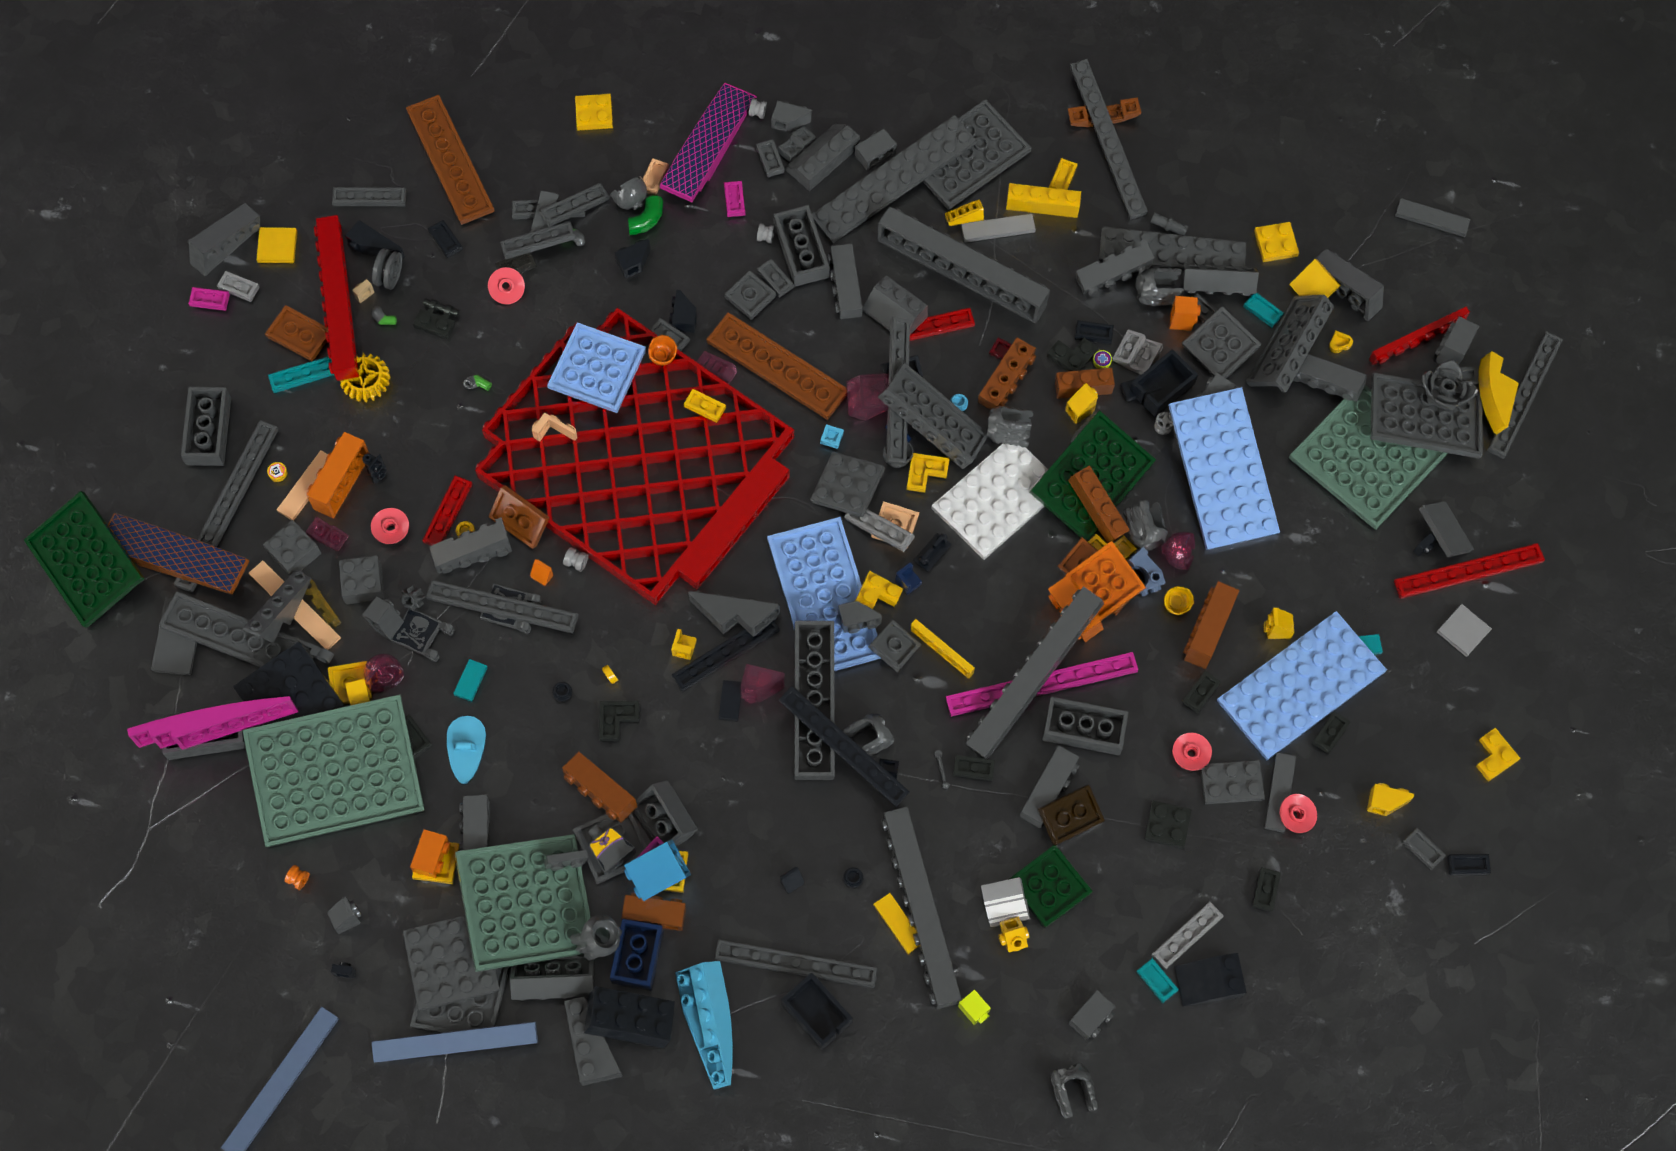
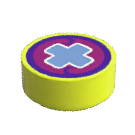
[1093,350,1112,369]

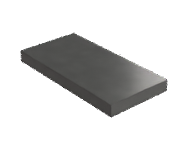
[151,597,205,676]

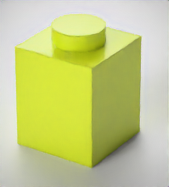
[958,990,991,1025]

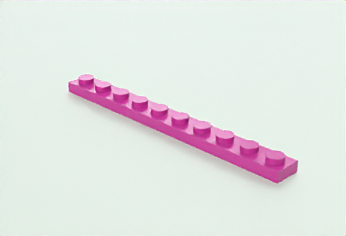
[946,652,1138,717]

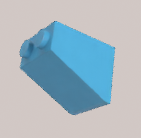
[624,839,691,901]

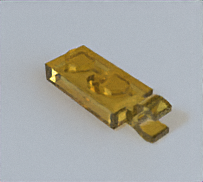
[305,580,342,628]

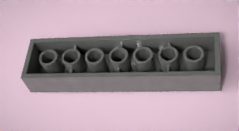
[794,621,835,780]

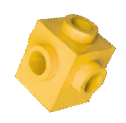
[999,916,1029,952]

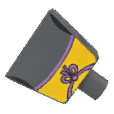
[588,825,636,877]

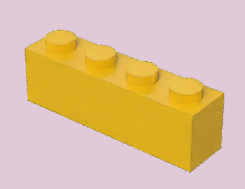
[1006,183,1081,218]

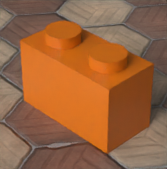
[1170,296,1201,331]
[410,829,451,878]

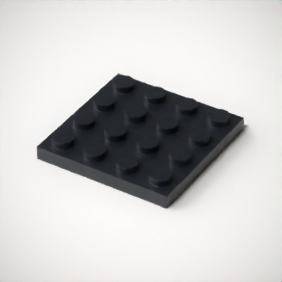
[233,641,345,726]

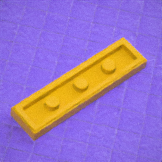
[911,619,975,678]

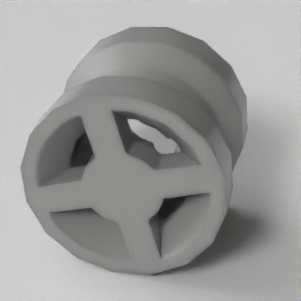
[749,98,767,119]
[757,223,775,243]
[1154,412,1173,435]

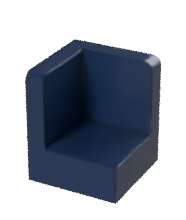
[895,563,922,595]

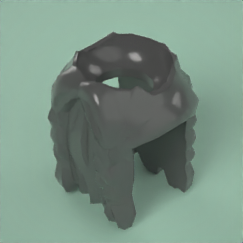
[1135,268,1184,306]
[986,406,1034,447]
[1123,499,1168,551]
[842,713,895,756]
[570,915,622,961]
[1051,1063,1098,1118]

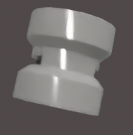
[563,547,589,572]

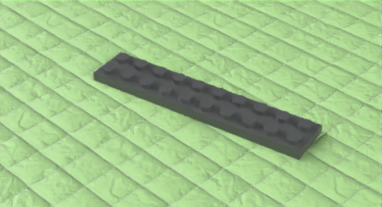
[812,115,977,244]

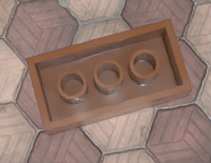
[1183,581,1240,669]

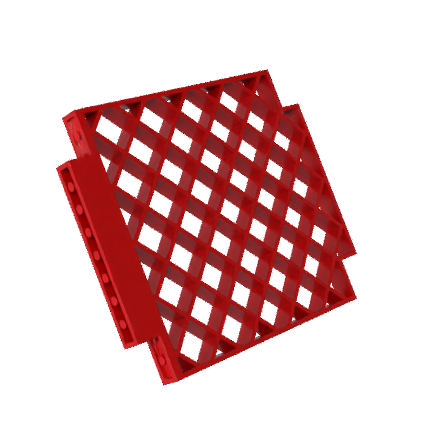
[475,308,794,605]

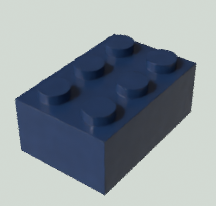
[610,919,664,990]

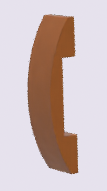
[1068,97,1141,127]

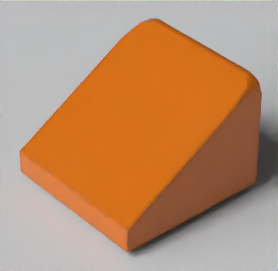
[530,559,553,586]

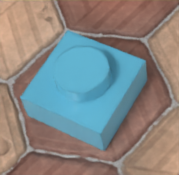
[820,424,844,449]

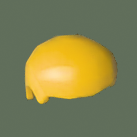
[1164,586,1194,615]

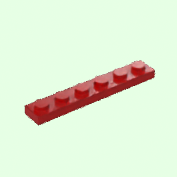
[1369,307,1470,365]

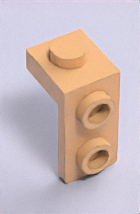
[532,413,578,441]

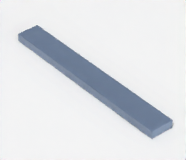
[221,1007,339,1151]
[372,1021,538,1063]

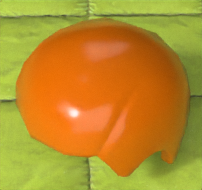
[648,335,677,365]

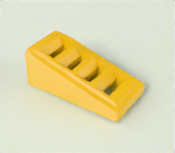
[945,199,984,226]

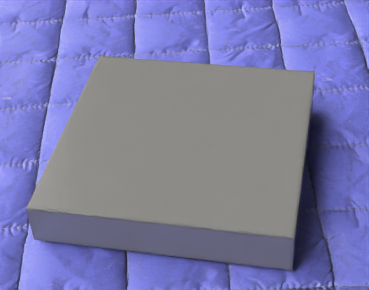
[1437,604,1492,657]

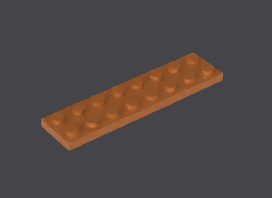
[406,95,495,225]
[707,312,849,420]

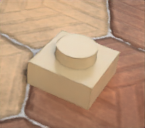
[353,279,375,303]

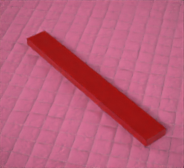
[1394,543,1545,599]

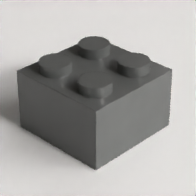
[1435,316,1479,365]
[263,520,321,576]
[339,555,384,604]

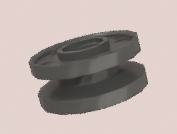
[372,248,402,290]

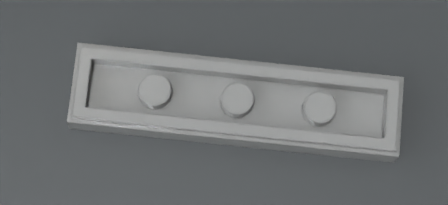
[961,214,1036,243]
[844,509,915,552]
[1152,902,1224,970]

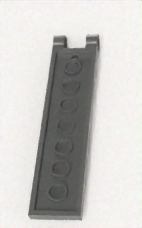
[159,591,334,667]

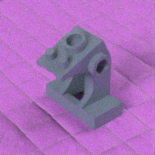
[1127,547,1166,597]

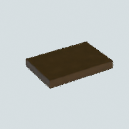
[1038,785,1105,846]

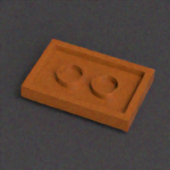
[265,305,328,361]
[488,485,550,549]

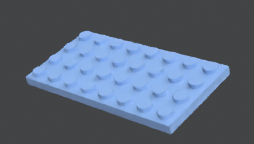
[1168,387,1280,550]
[767,517,881,671]
[1217,611,1387,761]

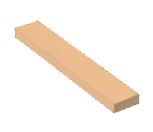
[249,561,341,650]

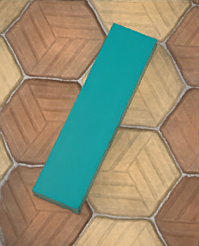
[268,357,334,393]

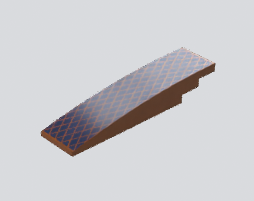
[108,513,250,595]

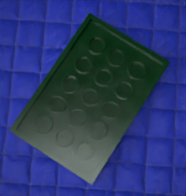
[1029,410,1156,541]
[24,491,145,628]

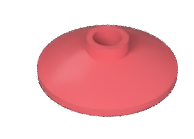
[488,267,525,304]
[371,508,409,544]
[1172,733,1212,771]
[1280,794,1317,833]

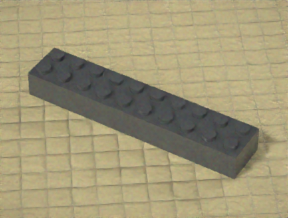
[877,206,1050,323]

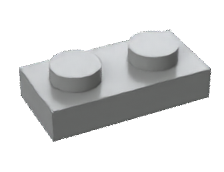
[217,271,259,302]

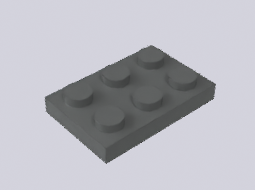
[1200,760,1265,804]

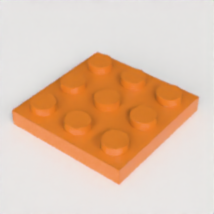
[1065,541,1146,621]

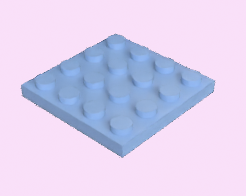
[547,322,646,413]

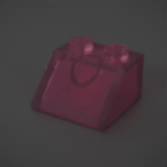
[846,373,889,421]
[741,664,785,703]

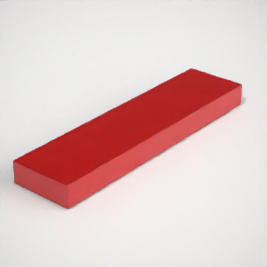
[910,308,975,341]
[422,475,473,546]

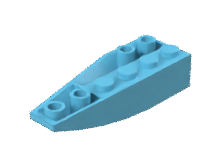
[675,961,733,1090]

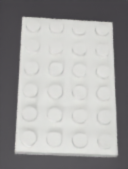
[931,444,1048,560]

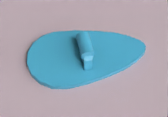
[446,716,486,784]

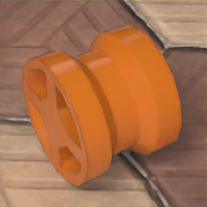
[285,865,310,890]

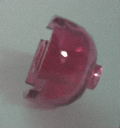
[1162,532,1195,570]
[363,654,404,692]

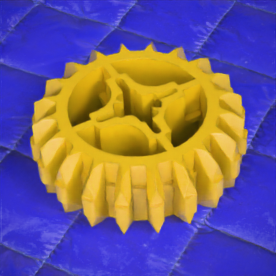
[340,353,391,403]

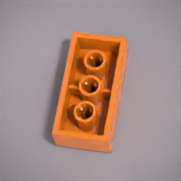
[307,432,370,519]

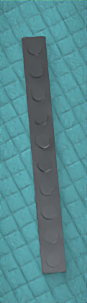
[1070,59,1148,220]
[174,420,278,593]

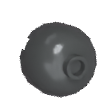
[610,176,647,210]

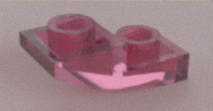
[306,516,349,551]

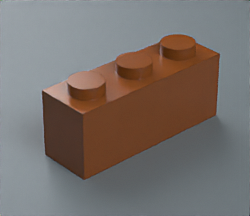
[1055,368,1115,399]
[621,893,686,931]

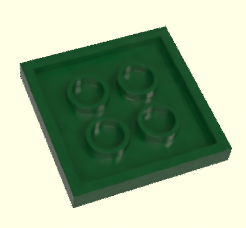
[1008,845,1093,928]

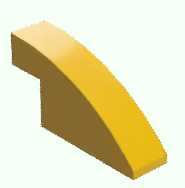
[1478,351,1518,434]

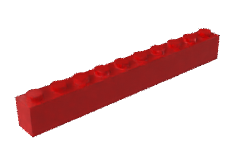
[314,215,359,381]

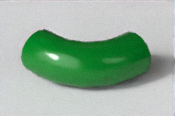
[628,196,663,235]

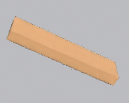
[277,450,328,521]

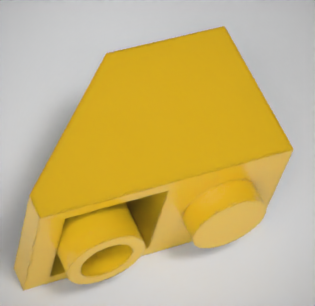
[1065,383,1098,424]
[1264,608,1294,639]
[1367,783,1414,816]

